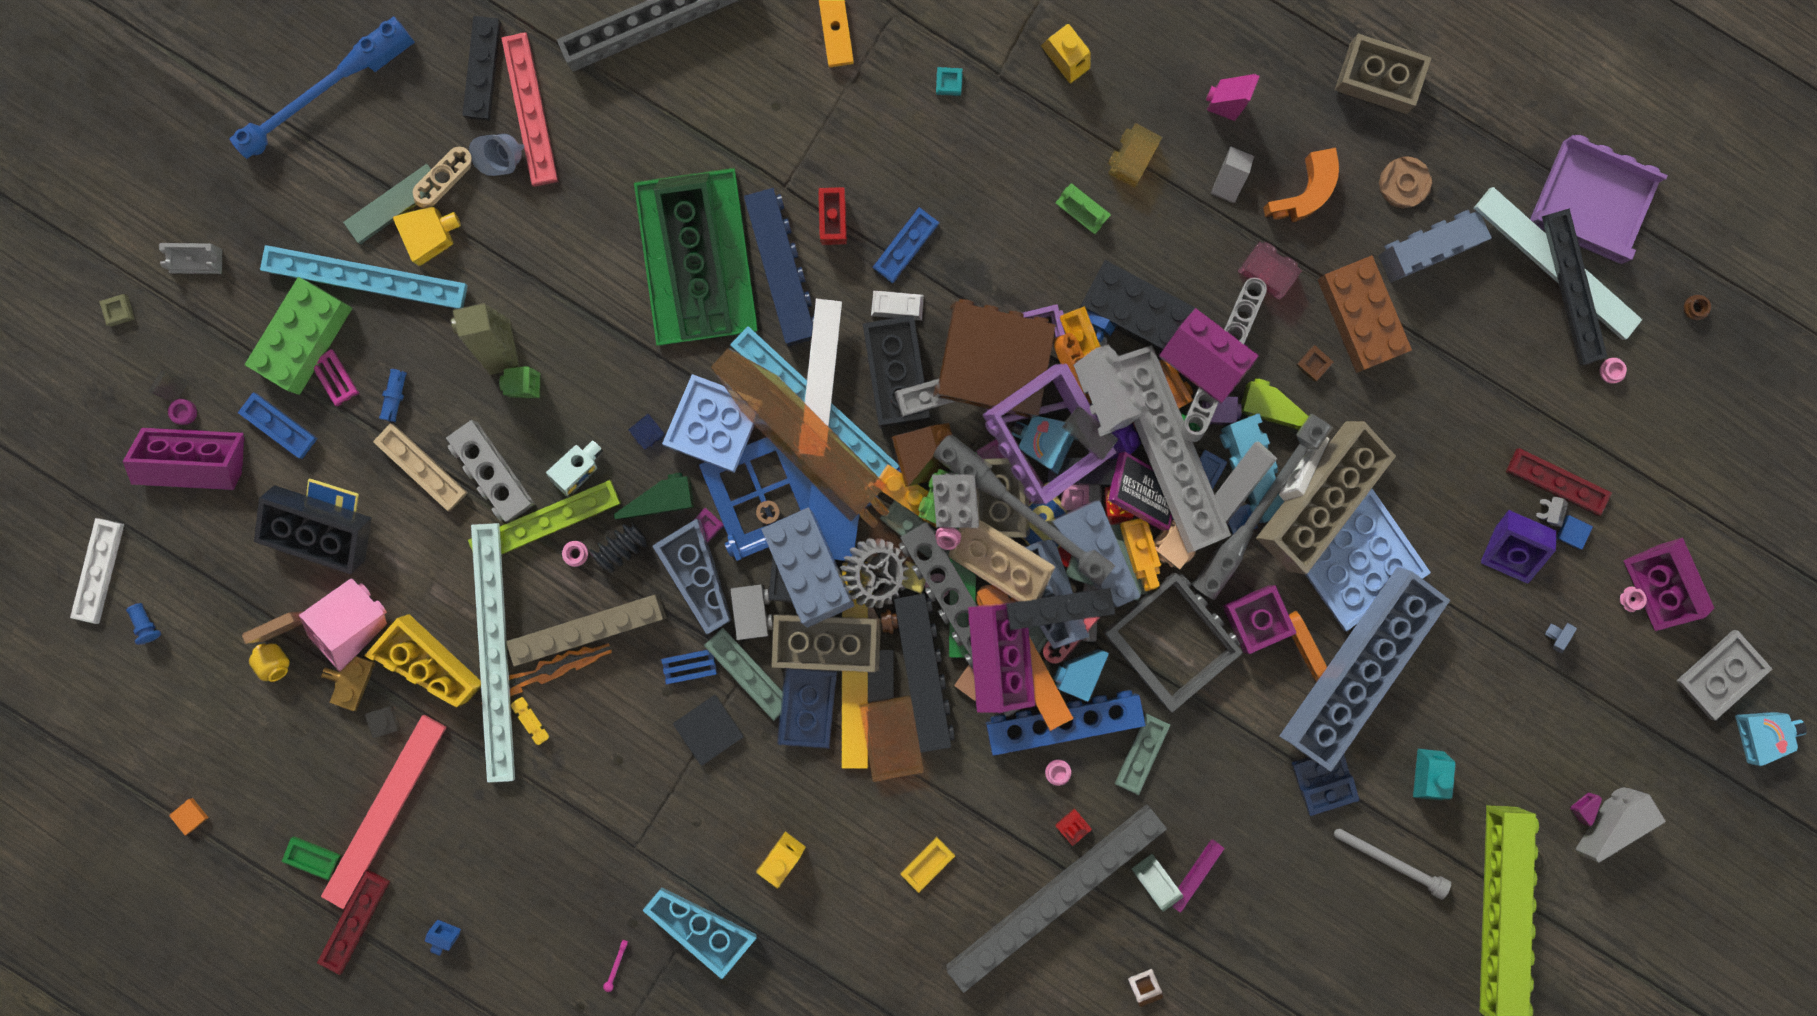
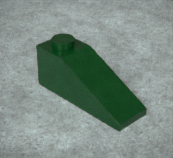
[614,473,695,520]

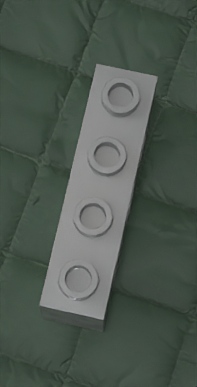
[446,420,536,522]

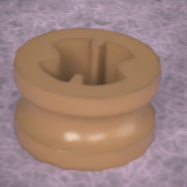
[756,501,780,524]

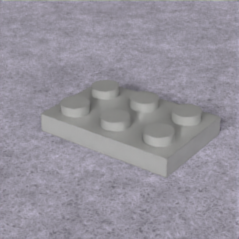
[1677,630,1772,720]

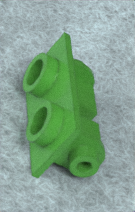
[1055,183,1111,234]

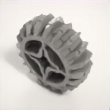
[840,538,909,608]

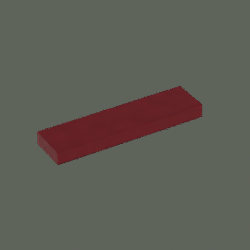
[1506,448,1612,516]
[317,870,390,975]

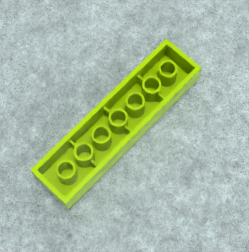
[1479,805,1539,1016]

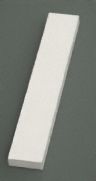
[799,299,842,456]

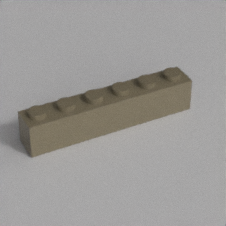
[506,594,667,666]

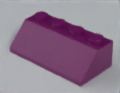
[123,428,244,490]
[968,603,1035,713]

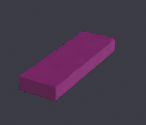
[1172,839,1225,913]

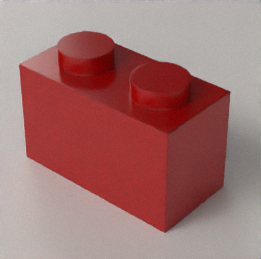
[819,187,847,245]

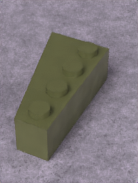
[451,303,520,375]

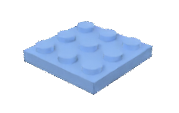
[662,374,764,473]

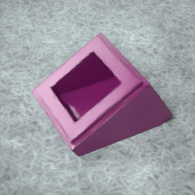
[1570,793,1602,827]

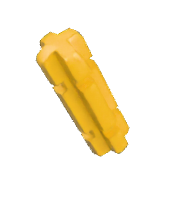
[511,697,549,745]

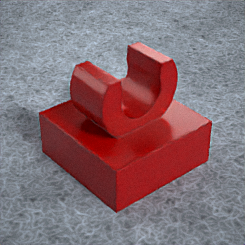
[1055,808,1092,846]

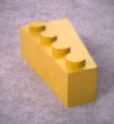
[364,614,481,708]

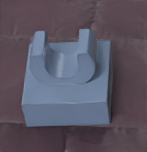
[1545,623,1577,653]

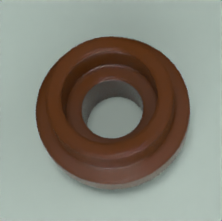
[1684,295,1711,320]
[881,609,898,635]

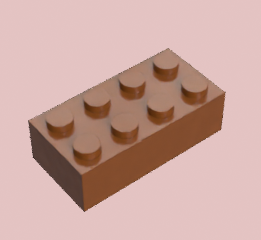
[1318,256,1412,373]

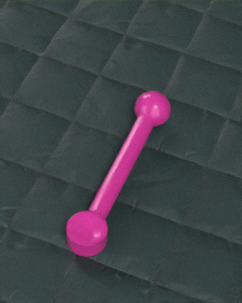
[603,940,628,992]

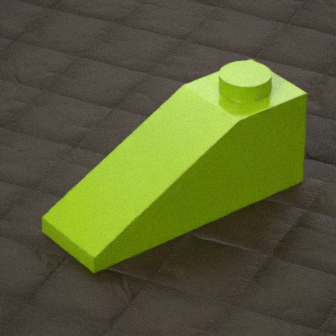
[1241,379,1309,430]

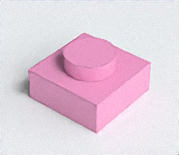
[1061,485,1089,511]

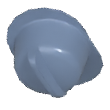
[469,134,524,176]

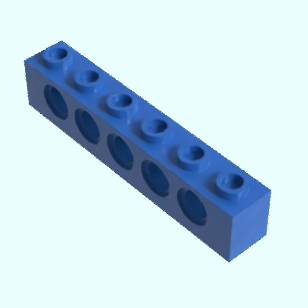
[986,690,1145,755]

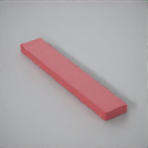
[502,32,559,187]

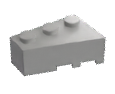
[1074,345,1149,436]

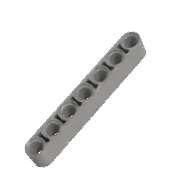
[1181,278,1267,442]

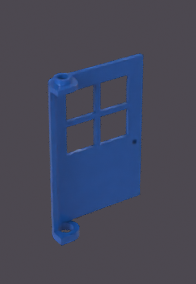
[699,423,880,561]

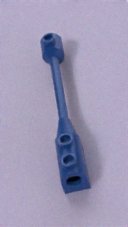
[229,16,415,159]

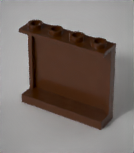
[933,299,1056,419]

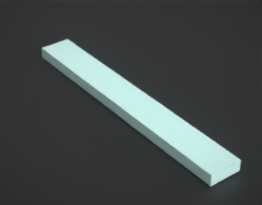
[1474,187,1642,340]

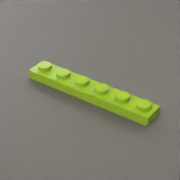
[468,480,621,555]

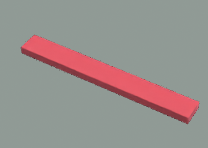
[321,715,447,909]

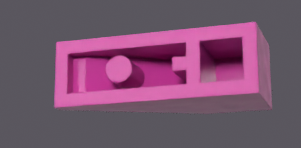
[1206,74,1259,121]

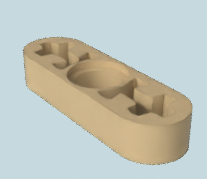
[413,147,472,208]

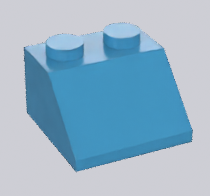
[1053,649,1109,701]

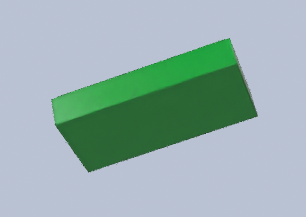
[281,836,341,881]

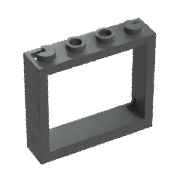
[1102,572,1243,712]

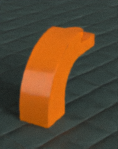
[1263,148,1339,222]

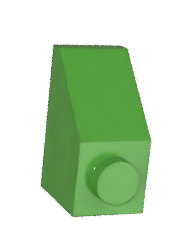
[500,367,540,398]

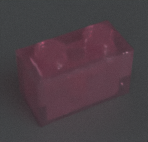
[1238,242,1302,299]

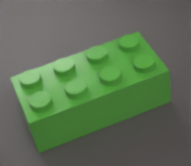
[245,277,353,395]

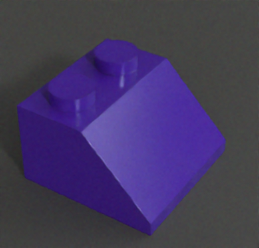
[1481,510,1556,584]

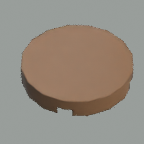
[1379,156,1432,209]

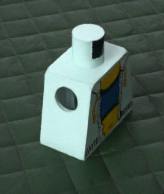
[546,440,603,498]

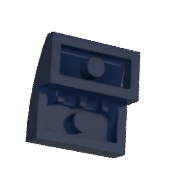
[1291,754,1359,816]

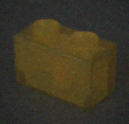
[1108,123,1162,188]

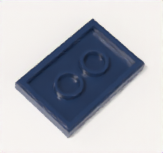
[777,668,837,748]

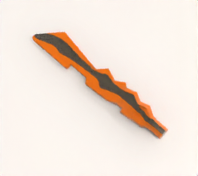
[481,643,612,704]

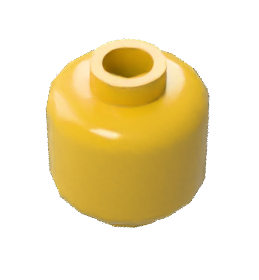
[249,643,289,682]

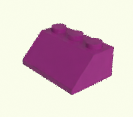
[1159,308,1258,404]
[1624,538,1714,631]

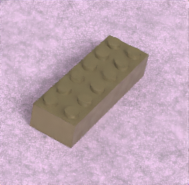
[1256,421,1396,574]

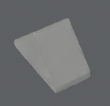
[1210,147,1254,204]

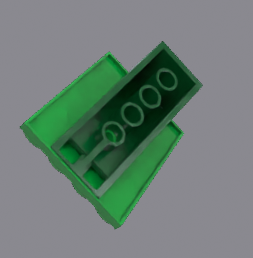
[634,168,758,346]

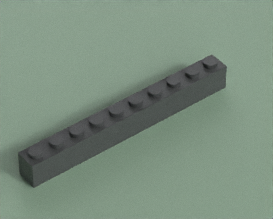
[947,804,1167,993]

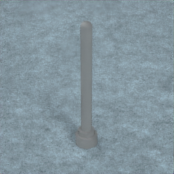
[1334,829,1451,900]

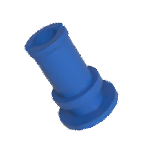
[126,603,161,645]

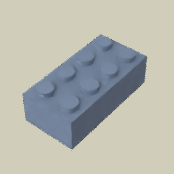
[761,507,854,628]

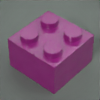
[1222,585,1297,654]

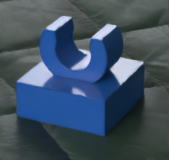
[1087,310,1115,343]
[425,920,461,956]

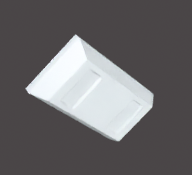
[871,291,924,321]

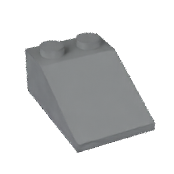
[1575,787,1666,863]

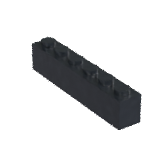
[894,594,955,753]

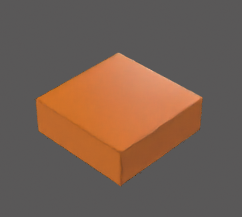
[169,798,209,835]

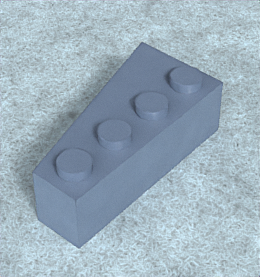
[1378,210,1491,283]
[1046,500,1141,607]
[653,519,732,634]

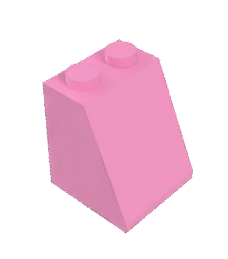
[299,578,387,672]

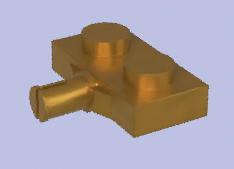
[321,656,375,711]

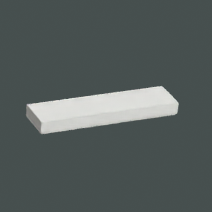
[70,518,124,624]

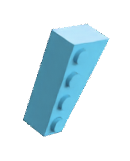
[1220,413,1284,523]
[643,887,757,979]

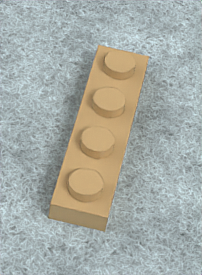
[373,423,468,511]

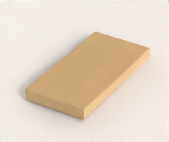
[948,519,1055,602]

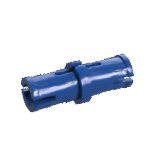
[379,369,407,423]

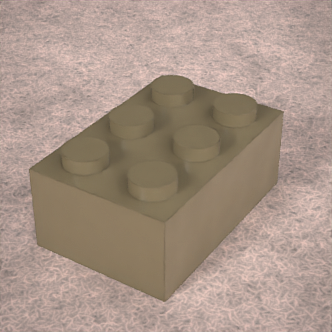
[1335,34,1431,114]
[976,458,1030,537]

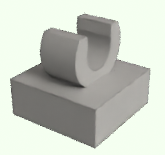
[1536,497,1568,528]

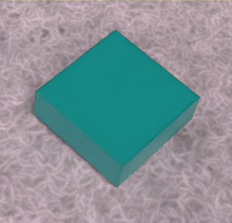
[936,67,963,96]

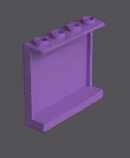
[1530,135,1668,264]

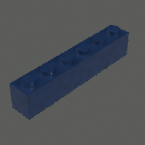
[744,188,814,347]

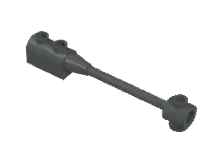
[1192,414,1333,600]
[933,435,1115,586]

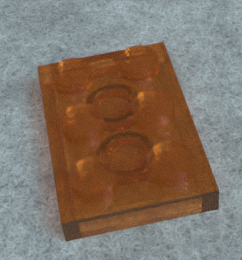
[859,696,924,782]

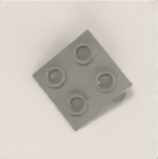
[932,473,979,528]

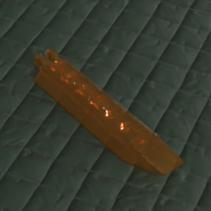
[711,348,889,527]

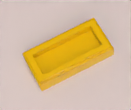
[901,837,955,893]

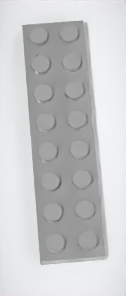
[1118,346,1231,553]

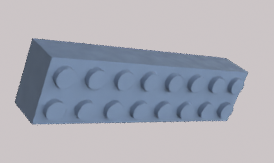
[1280,567,1450,772]

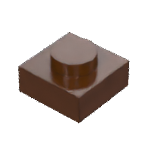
[1296,345,1333,382]

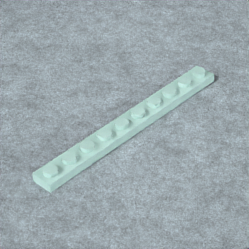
[471,523,515,782]

